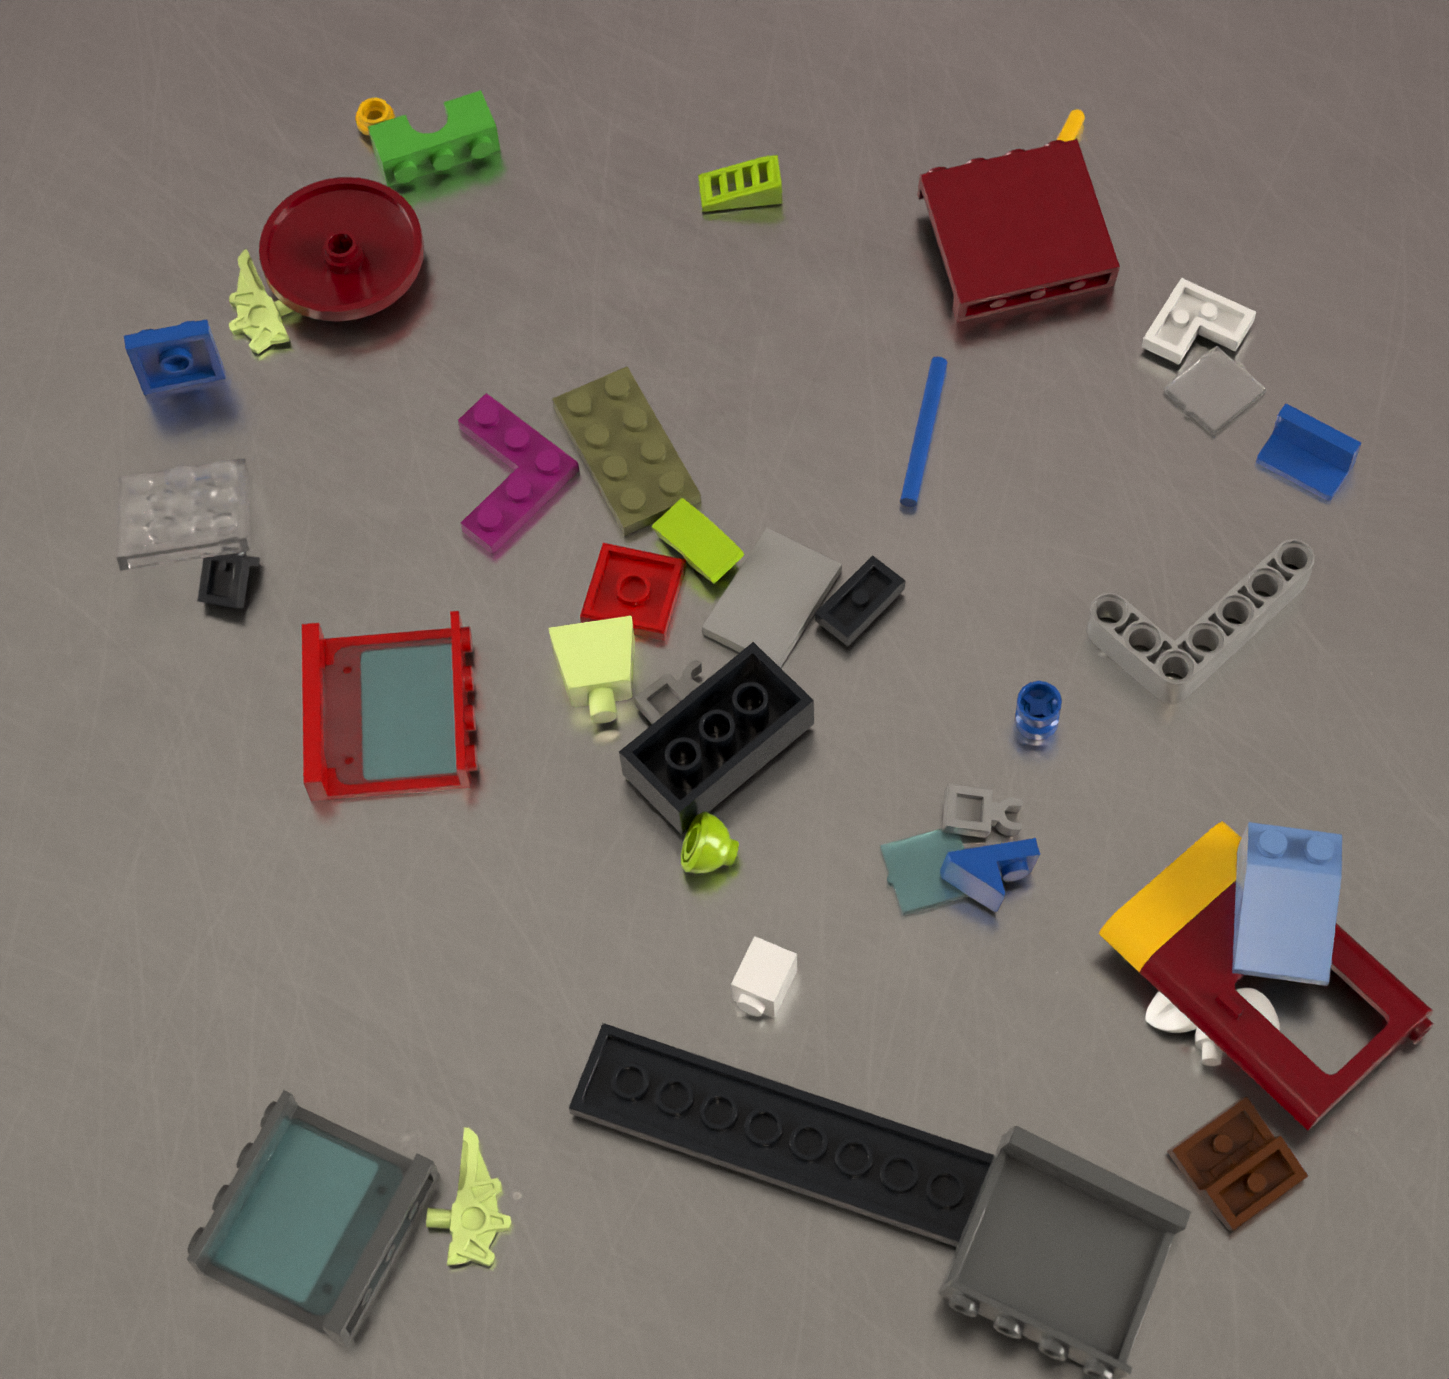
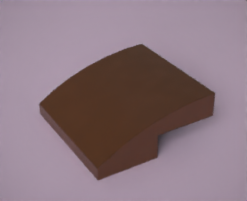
[1167,1097,1308,1231]

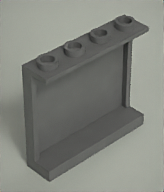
[938,1126,1191,1379]

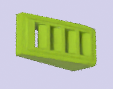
[698,155,782,212]

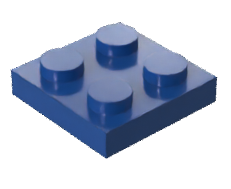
[124,319,226,395]

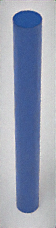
[900,357,948,507]

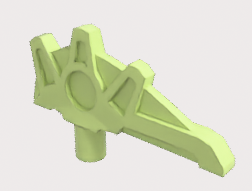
[229,249,293,354]
[426,1127,511,1267]

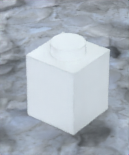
[731,936,797,1018]

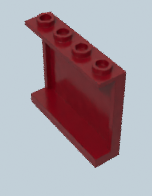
[917,139,1120,322]

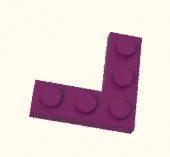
[458,393,579,555]

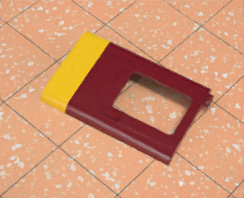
[1099,821,1434,1131]

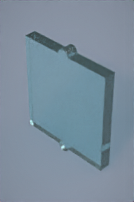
[880,828,970,915]

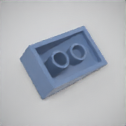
[1232,822,1342,986]

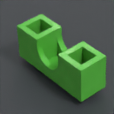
[368,90,501,187]

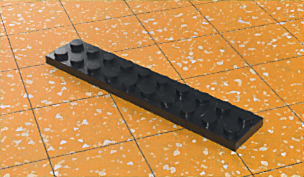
[569,1023,994,1247]

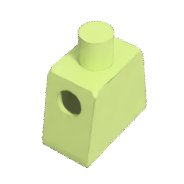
[549,616,635,723]

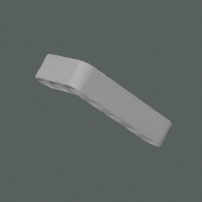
[1086,539,1315,704]

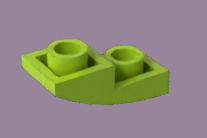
[651,498,745,584]

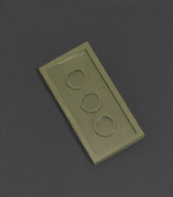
[552,366,701,536]

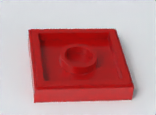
[580,543,686,641]

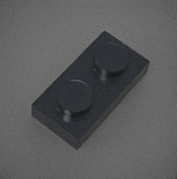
[815,555,906,646]

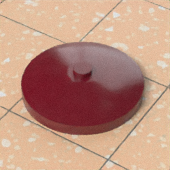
[259,177,424,321]

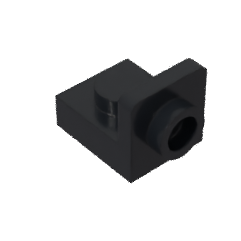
[197,543,260,608]

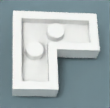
[1142,278,1256,364]

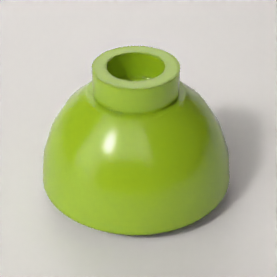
[681,811,739,874]

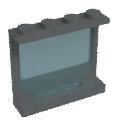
[187,1090,440,1346]

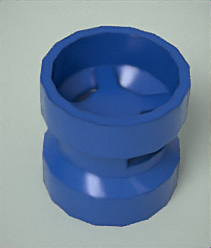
[1014,681,1062,740]

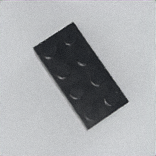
[619,642,814,834]

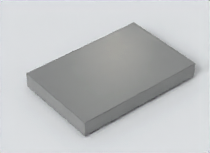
[702,528,842,668]

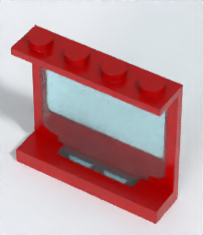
[302,611,478,802]

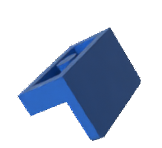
[1256,403,1361,501]

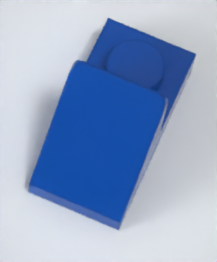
[940,838,1040,912]

